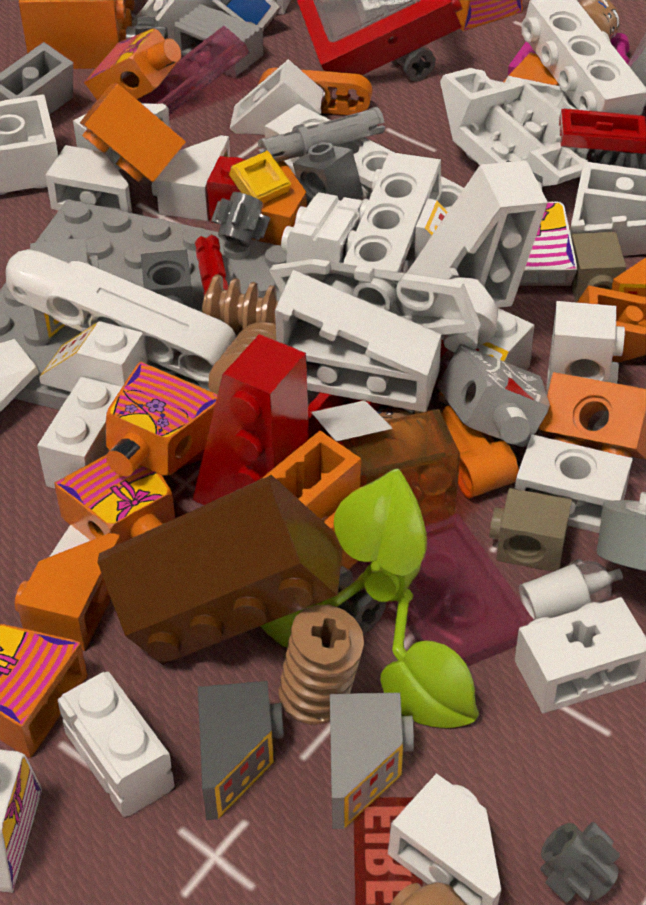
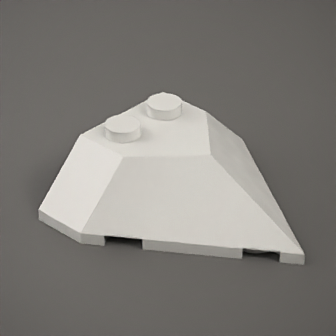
[440,68,589,187]

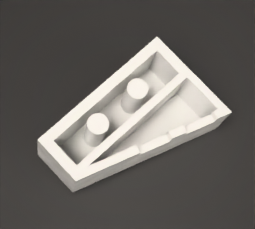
[407,160,548,308]
[275,270,441,412]

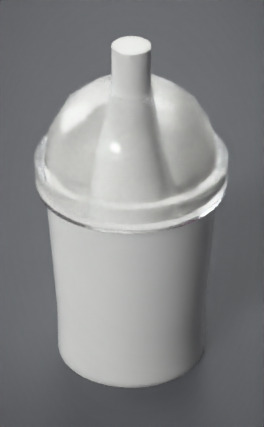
[519,559,623,622]

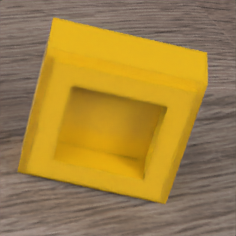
[229,150,291,203]

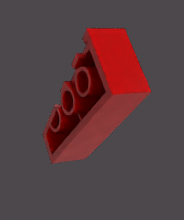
[193,334,309,505]

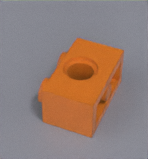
[538,372,646,460]

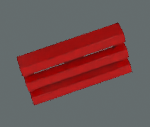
[559,108,646,154]

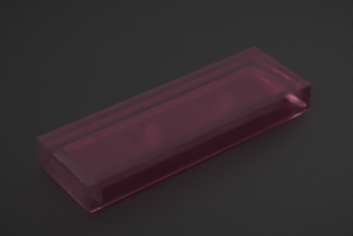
[137,25,250,115]

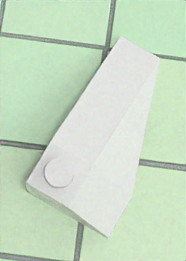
[269,259,481,335]

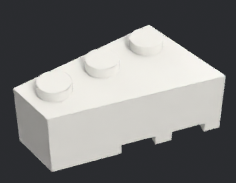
[570,161,646,256]

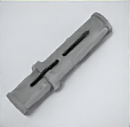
[258,107,385,163]

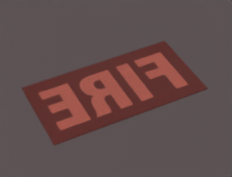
[354,797,423,905]

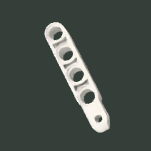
[6,249,236,383]

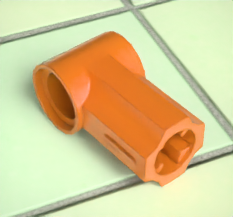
[433,405,519,499]

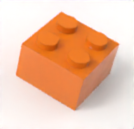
[79,83,186,182]

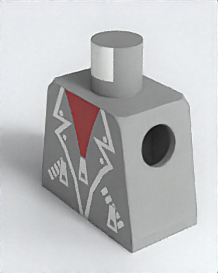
[437,344,550,447]

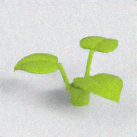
[261,469,479,728]

